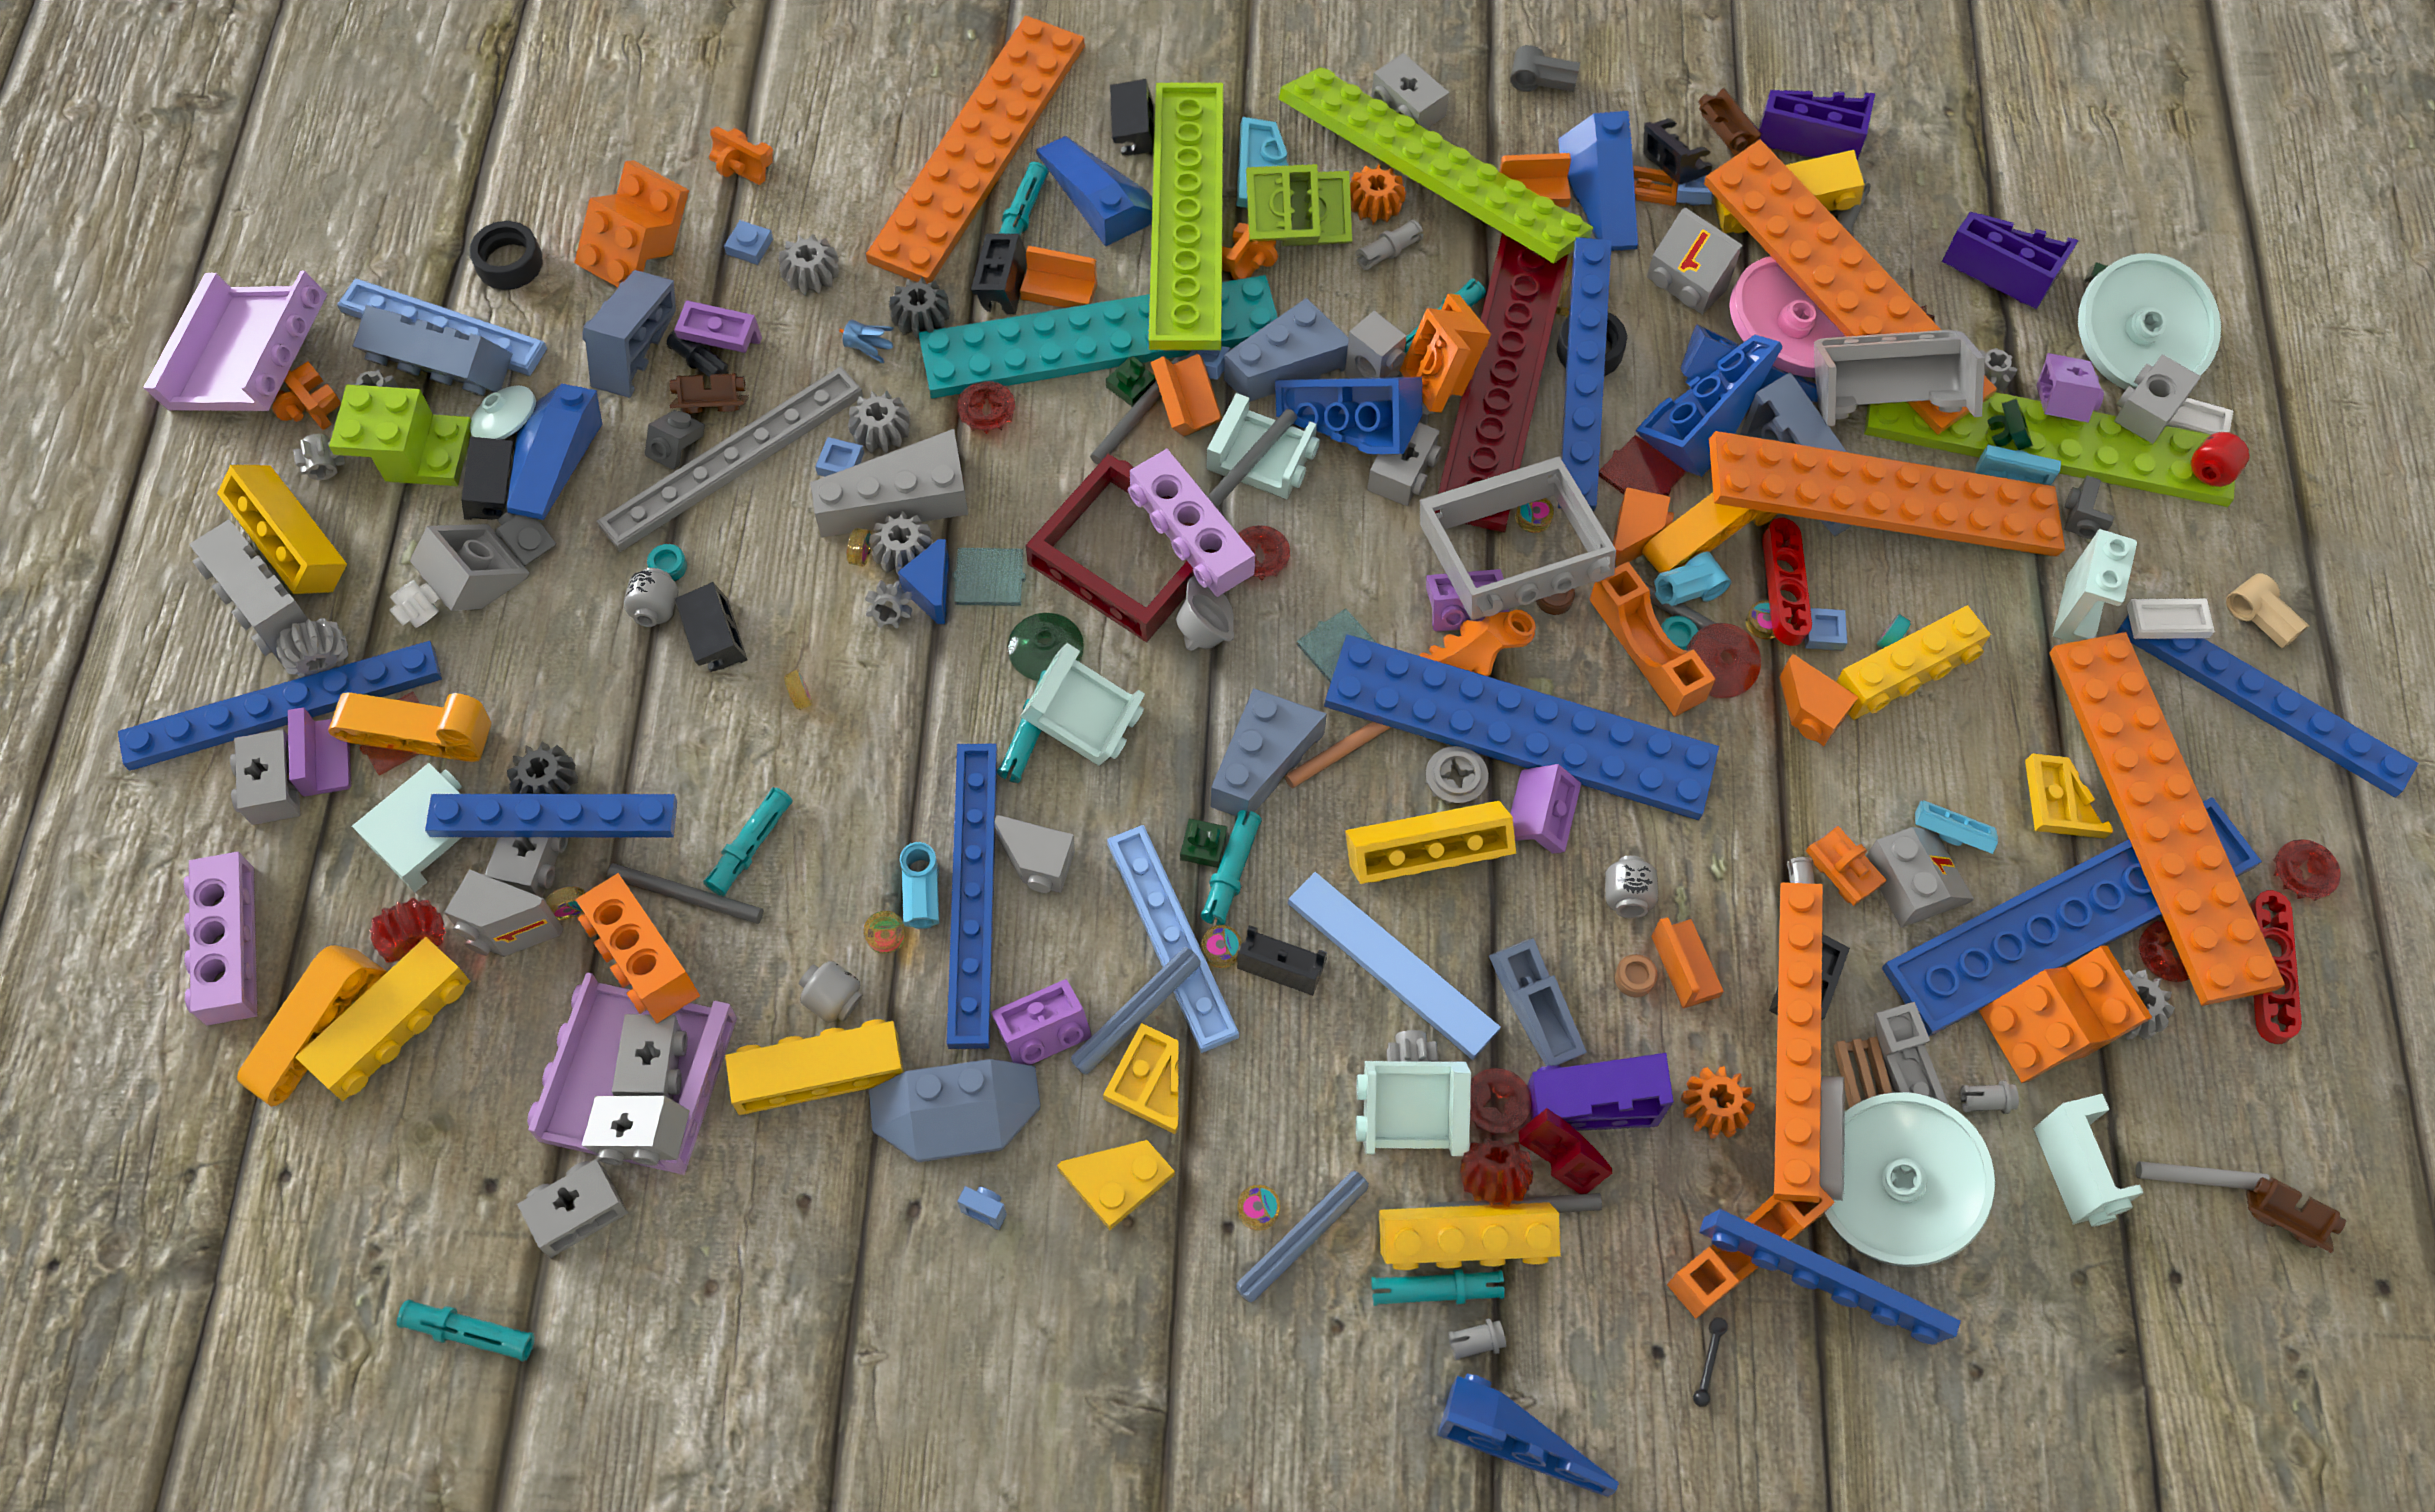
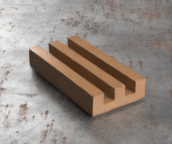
[1833,1036,1892,1108]

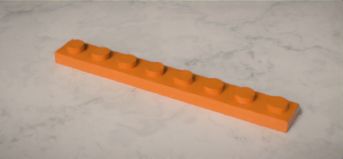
[1774,882,1823,1203]

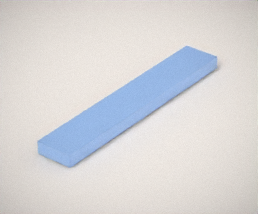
[337,278,547,376]
[1107,825,1239,1053]
[1288,872,1501,1060]

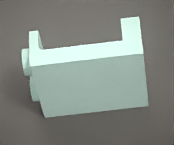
[1207,393,1320,499]
[2053,529,2137,642]
[1020,643,1145,766]
[352,763,462,893]
[1356,1061,1471,1156]
[2033,1094,2143,1227]

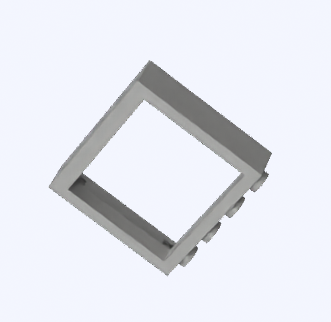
[1420,456,1616,621]

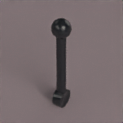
[1693,1317,1728,1407]

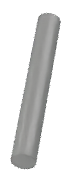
[2136,1161,2270,1190]

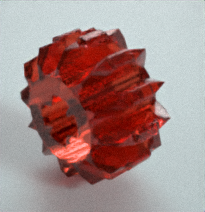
[369,898,446,962]
[1460,1137,1534,1207]

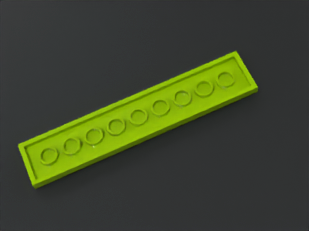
[1278,67,1594,263]
[1149,83,1223,350]
[1864,392,2235,507]

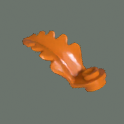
[1419,609,1536,677]

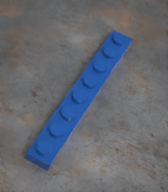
[1558,237,1612,511]
[2115,614,2419,798]
[118,641,442,771]
[947,744,998,1049]

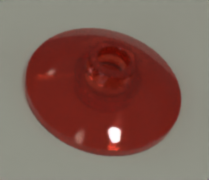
[1686,623,1761,698]

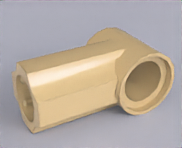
[2226,573,2309,648]

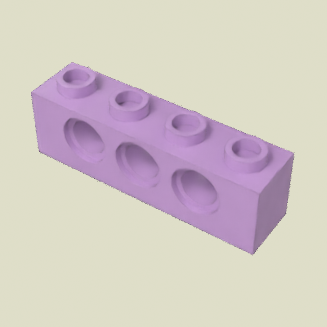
[1128,449,1255,597]
[184,851,257,1026]

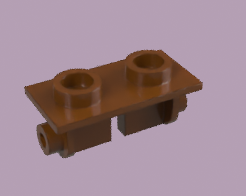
[1698,88,1762,156]
[670,373,749,413]
[2246,1177,2346,1253]

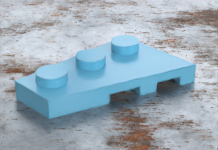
[1237,117,1288,208]

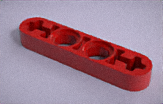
[1762,518,1812,646]
[2249,890,2302,1044]

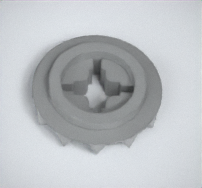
[1426,746,1488,806]

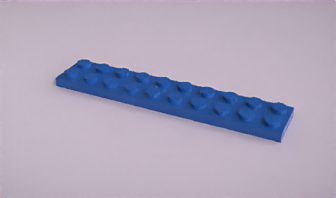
[1324,634,1719,820]
[1882,797,2262,1037]

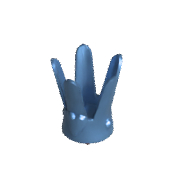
[839,319,894,363]

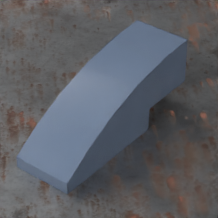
[1489,938,1587,1066]

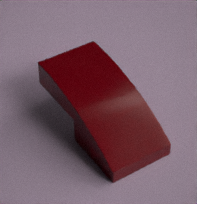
[1518,1108,1613,1194]

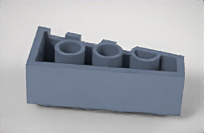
[353,305,513,396]
[1740,372,1853,536]

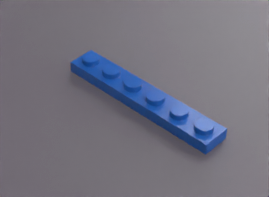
[425,794,678,838]
[1699,1209,1961,1345]

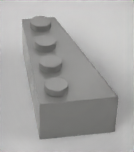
[810,429,968,537]
[189,519,308,664]

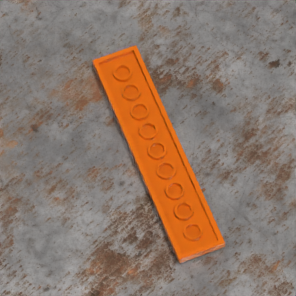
[866,15,1085,284]
[1704,139,1997,435]
[1709,431,2065,557]
[2049,632,2285,1006]

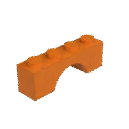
[1589,561,1716,717]
[1667,1186,1835,1319]

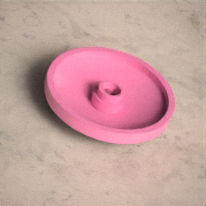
[1730,256,1846,377]

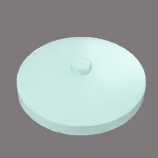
[2078,253,2221,390]
[1825,1092,1995,1267]

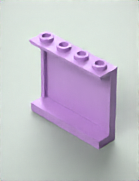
[144,271,327,411]
[527,972,737,1175]

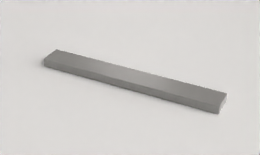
[597,366,863,552]

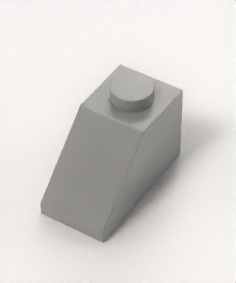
[994,815,1075,893]

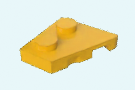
[2025,753,2113,839]
[1103,1023,1178,1134]
[1057,1140,1175,1230]

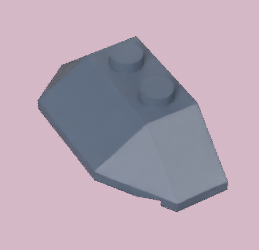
[869,1059,1041,1162]

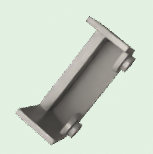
[1814,330,1985,426]

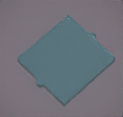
[952,548,1026,606]
[1296,608,1376,683]

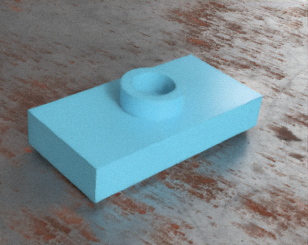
[1975,444,2061,485]
[1915,800,1998,854]

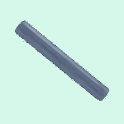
[1071,947,1201,1075]
[1236,1171,1369,1303]

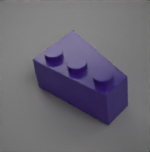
[1756,90,1875,161]
[1941,211,2079,309]
[1527,1053,1674,1131]

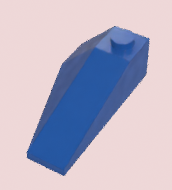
[1558,111,1638,251]
[1036,136,1153,247]
[1680,324,1818,402]
[1636,335,1783,477]
[1275,377,1423,454]
[507,383,602,520]
[1437,1374,1619,1497]

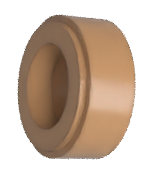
[1614,954,1658,997]

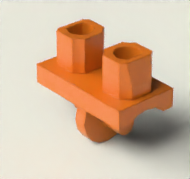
[709,126,773,185]
[1222,223,1278,280]
[272,361,341,430]
[1806,826,1887,906]

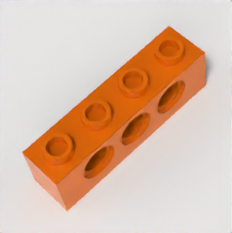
[575,873,700,1024]

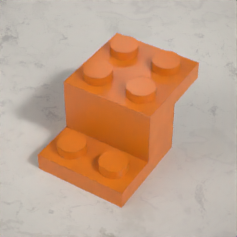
[574,160,689,287]
[1399,293,1491,413]
[1979,945,2153,1083]

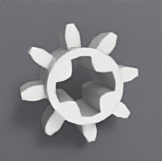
[389,580,440,628]

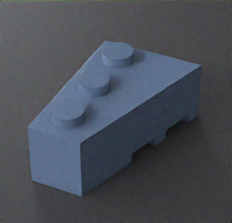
[582,270,676,398]
[1224,298,1349,402]
[1211,688,1327,819]

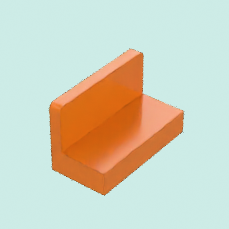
[1499,153,1571,207]
[1020,246,1097,308]
[1151,354,1222,437]
[1651,917,1724,1009]

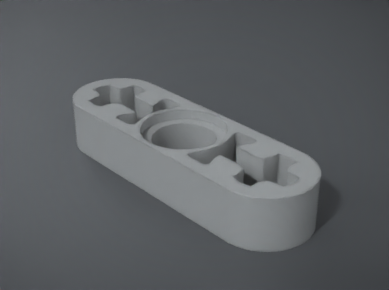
[1820,1076,1845,1201]

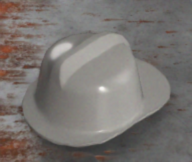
[1176,576,1234,651]

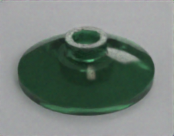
[1008,613,1084,681]

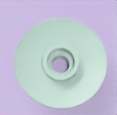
[470,386,536,440]

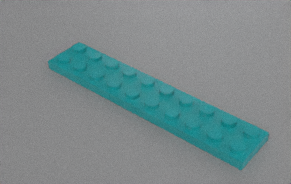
[919,275,1278,399]

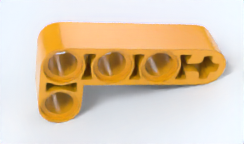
[1642,492,1778,574]
[328,693,492,762]
[237,945,387,1107]

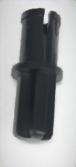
[666,330,729,377]

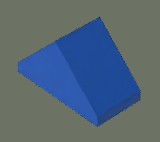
[898,539,949,624]

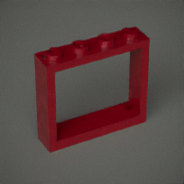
[1025,454,1217,643]

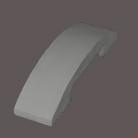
[1874,1002,1949,1105]

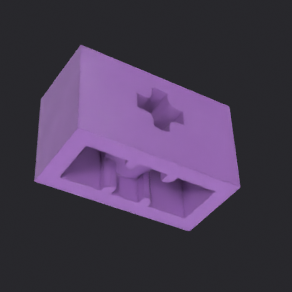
[2036,353,2104,422]

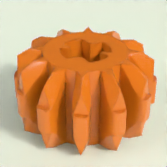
[1350,164,1406,225]
[1681,1066,1755,1139]

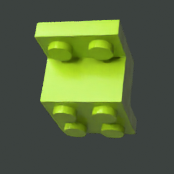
[1246,164,1352,246]
[329,384,471,486]

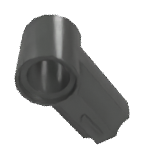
[1510,45,1580,92]

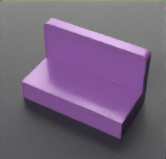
[674,300,762,353]
[288,707,351,797]
[1510,764,1581,854]

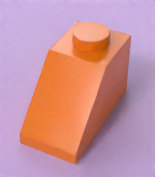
[1612,487,1674,567]
[1780,654,1858,746]

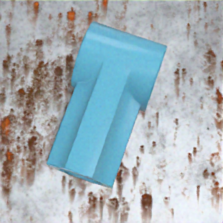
[1654,551,1731,606]
[899,842,940,929]

